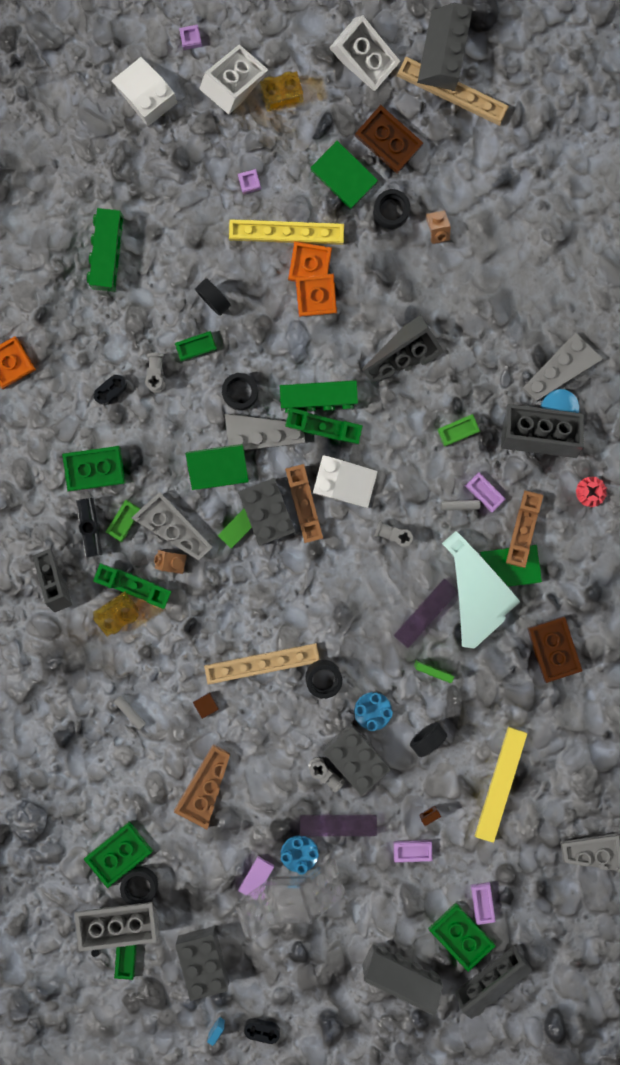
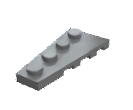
[521,333,603,401]
[225,414,305,451]
[131,492,213,561]

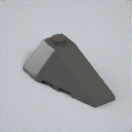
[362,315,444,383]

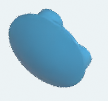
[541,389,580,413]
[354,692,393,731]
[281,836,319,875]

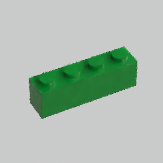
[87,208,124,292]
[280,380,358,413]

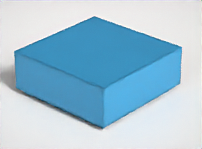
[207,1017,225,1046]

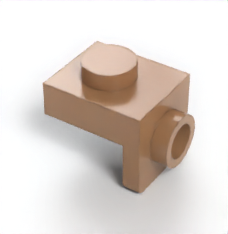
[426,210,451,244]
[154,550,186,574]

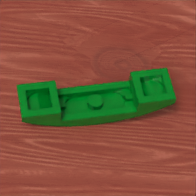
[285,408,363,444]
[93,563,172,609]

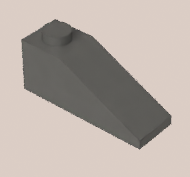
[33,549,72,612]

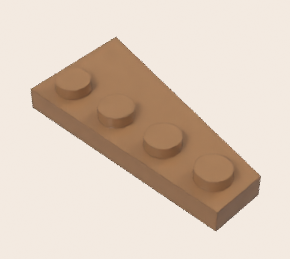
[174,744,230,830]

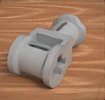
[145,353,165,393]
[374,520,413,547]
[309,757,345,793]

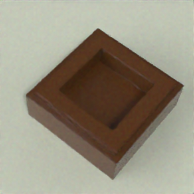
[193,692,219,719]
[419,806,441,826]

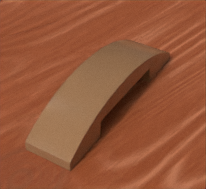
[285,464,323,543]
[506,491,543,568]

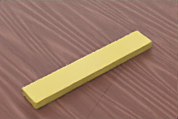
[229,220,344,245]
[475,727,528,843]

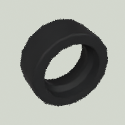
[373,189,411,230]
[195,278,231,316]
[222,373,258,411]
[305,660,343,699]
[410,722,447,757]
[120,866,158,905]

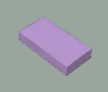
[465,472,506,513]
[393,840,433,862]
[238,856,274,900]
[471,882,496,925]

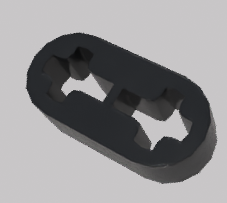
[93,375,127,405]
[244,1018,280,1044]

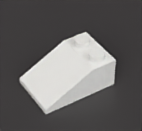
[329,15,400,91]
[199,45,268,114]
[111,57,177,127]
[313,455,378,508]

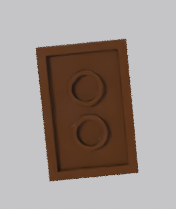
[355,105,423,174]
[527,616,582,683]

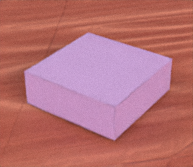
[179,25,202,50]
[238,169,261,195]

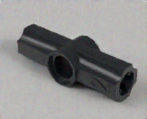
[76,498,103,558]

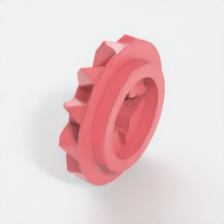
[576,477,607,507]

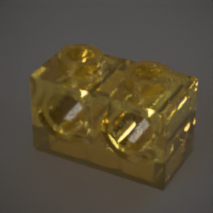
[260,71,303,112]
[93,591,139,637]

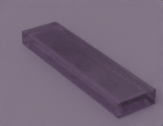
[394,579,458,648]
[300,815,377,836]

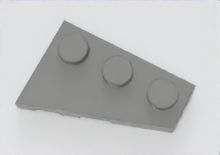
[560,833,620,873]

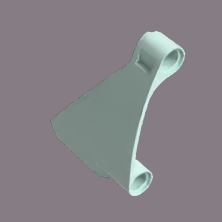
[442,531,520,648]

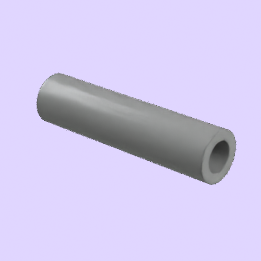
[441,500,480,511]
[114,695,146,730]

